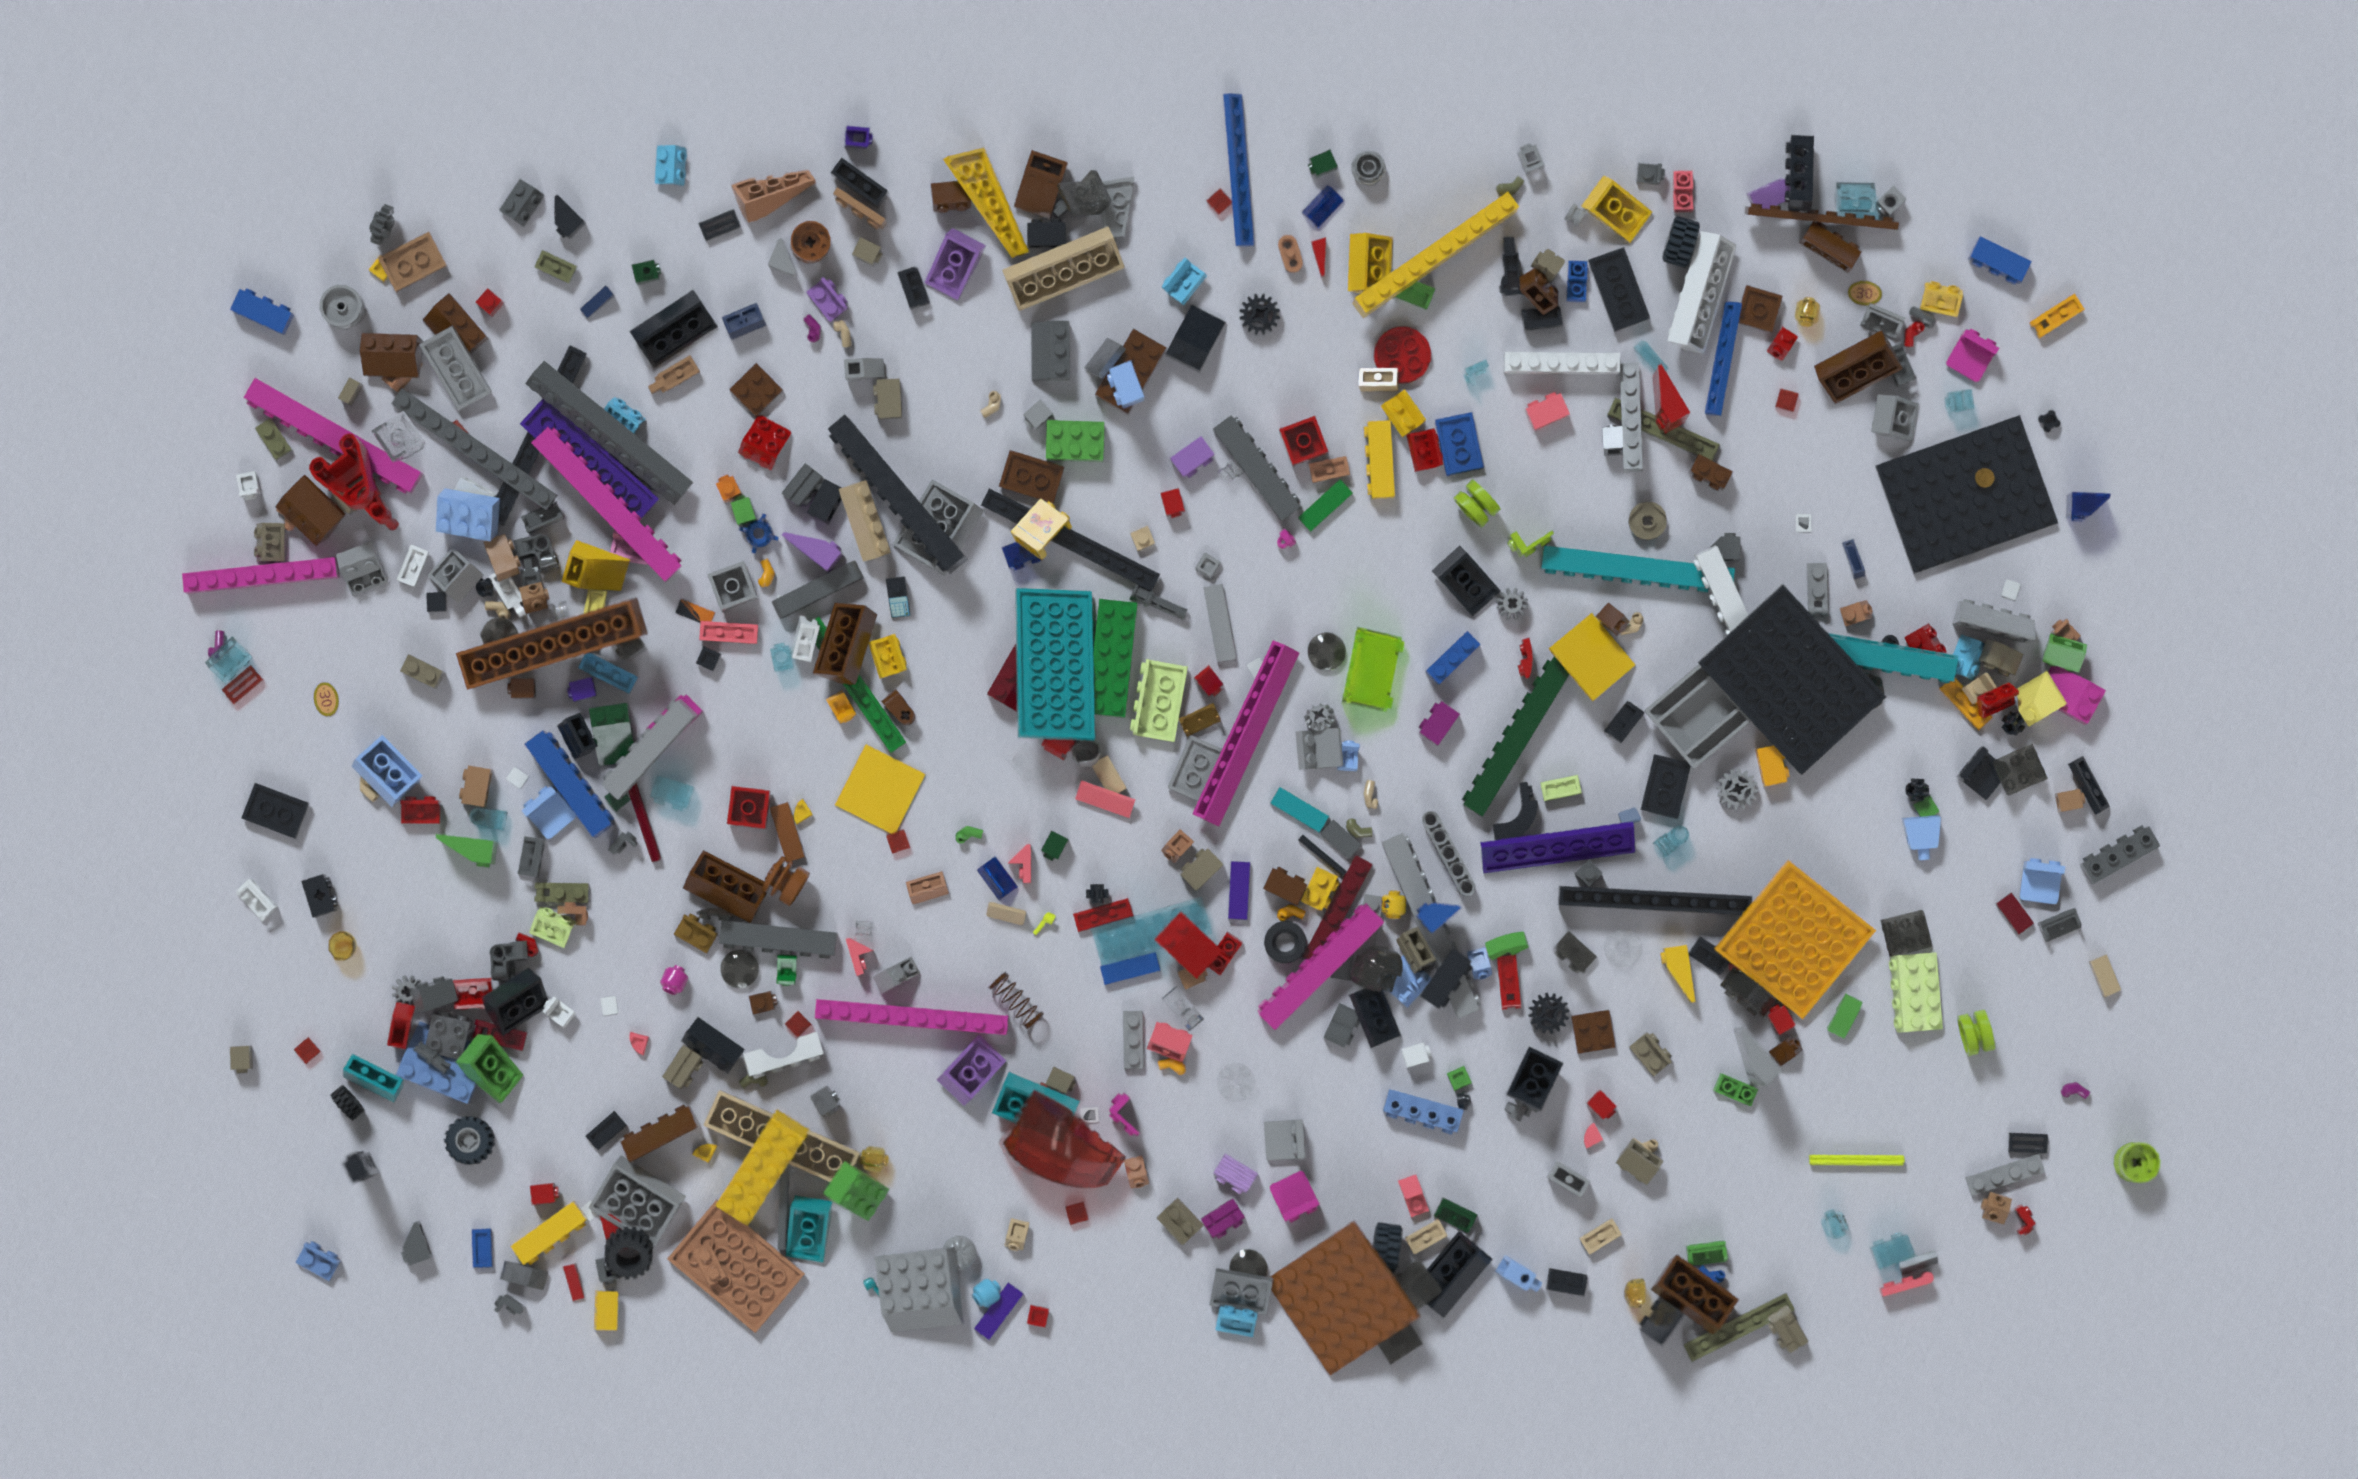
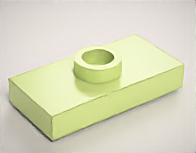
[1540,775,1582,801]

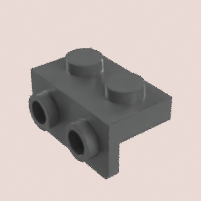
[499,179,544,226]

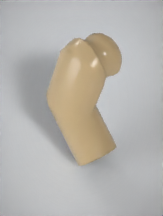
[833,320,852,347]
[980,391,1001,418]
[1620,612,1644,635]
[1363,780,1378,809]
[1633,1138,1658,1153]

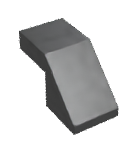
[500,1260,548,1290]

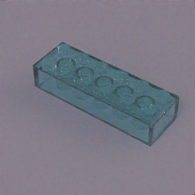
[1091,897,1213,966]

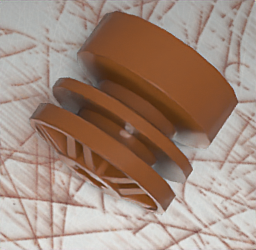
[790,221,831,263]
[762,856,810,907]

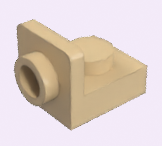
[1962,673,1997,704]
[1005,1218,1030,1251]

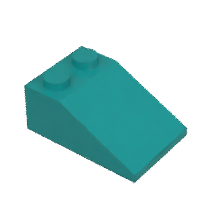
[786,1195,833,1262]

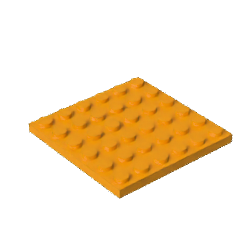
[1714,860,1876,1019]

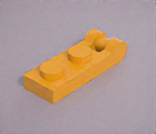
[2029,293,2085,339]

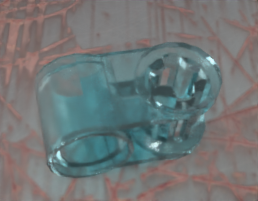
[470,808,508,831]
[1652,826,1689,858]

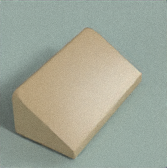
[1359,368,1398,391]
[1092,755,1127,793]
[986,902,1027,925]
[2089,954,2121,997]

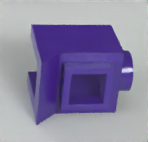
[844,126,873,149]

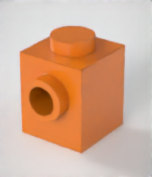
[716,474,743,503]

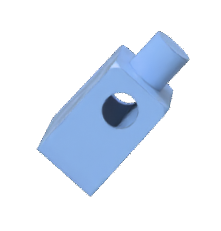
[1902,815,1941,860]
[1495,1255,1542,1292]

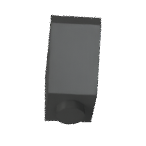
[1708,533,1740,561]
[401,1221,433,1266]

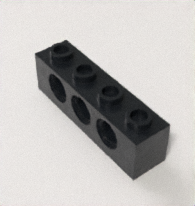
[1784,135,1814,211]
[342,1151,380,1184]

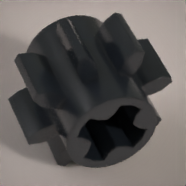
[2001,711,2025,736]
[1905,778,1929,801]
[1086,884,1109,904]

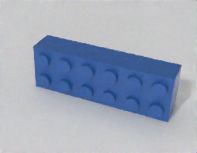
[525,730,615,838]

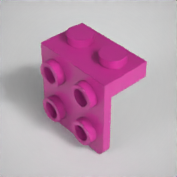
[1946,329,1999,382]
[1109,1092,1140,1136]
[1269,1171,1320,1223]

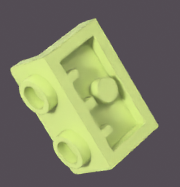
[529,907,576,948]

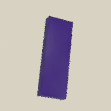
[1228,861,1250,920]
[974,1282,1024,1340]

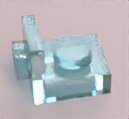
[1463,359,1489,387]

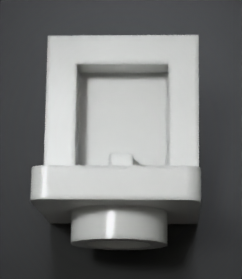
[236,471,261,500]
[543,996,576,1028]

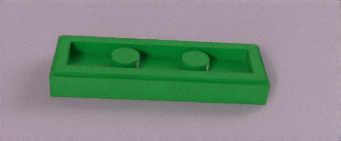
[1298,479,1353,532]

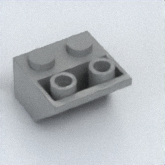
[336,541,388,596]

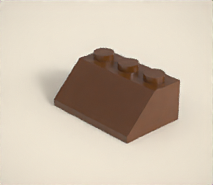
[1800,221,1862,273]
[423,293,489,354]
[360,333,423,378]
[275,475,346,546]

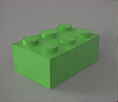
[1046,420,1105,462]
[823,1161,890,1221]

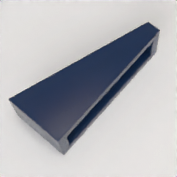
[580,285,615,319]
[1842,539,1865,579]

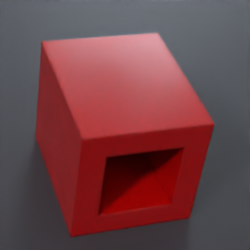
[475,288,504,317]
[1160,488,1185,519]
[1766,1004,1796,1035]
[1586,1089,1617,1120]
[530,1183,559,1205]

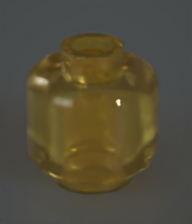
[1794,297,1821,327]
[860,1146,889,1172]

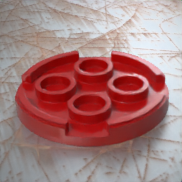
[1374,326,1431,384]

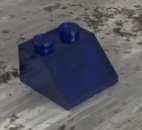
[2066,492,2111,522]

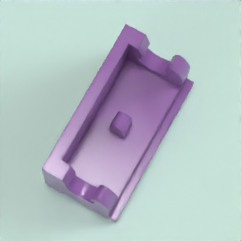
[1747,178,1788,209]

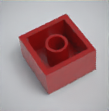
[1279,416,1328,467]
[727,786,771,829]

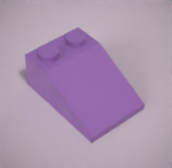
[924,228,986,300]
[782,532,843,573]
[936,1034,1006,1106]

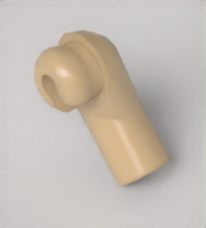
[485,601,510,622]
[360,777,379,802]

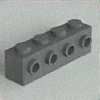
[2080,825,2160,884]

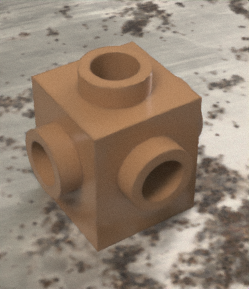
[519,582,550,614]
[1980,1192,2012,1225]

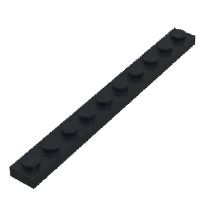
[496,345,587,526]
[981,488,1160,591]

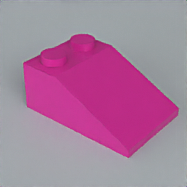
[2048,666,2106,725]

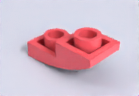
[1673,171,1693,212]

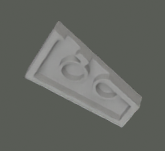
[1097,176,1135,238]

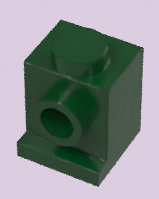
[631,259,662,285]

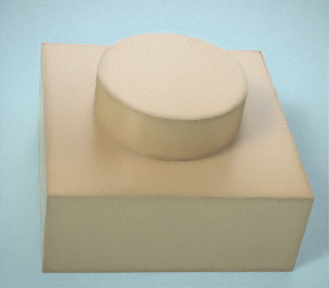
[1130,526,1155,551]

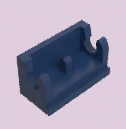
[721,302,767,340]

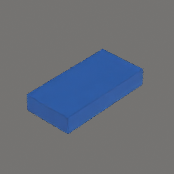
[471,1228,493,1268]

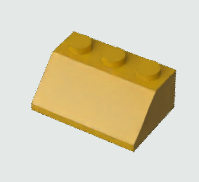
[1348,233,1393,293]

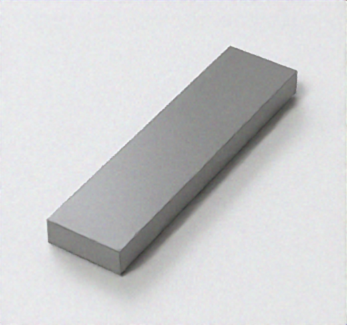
[1203,584,1236,663]

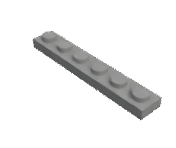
[1620,363,1643,472]

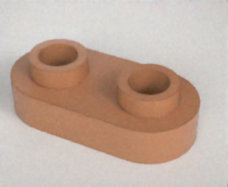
[1278,235,1303,273]

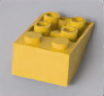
[561,540,630,591]

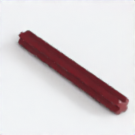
[628,782,661,862]

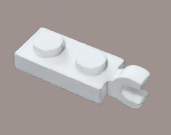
[489,573,527,619]

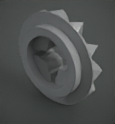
[1304,703,1335,731]

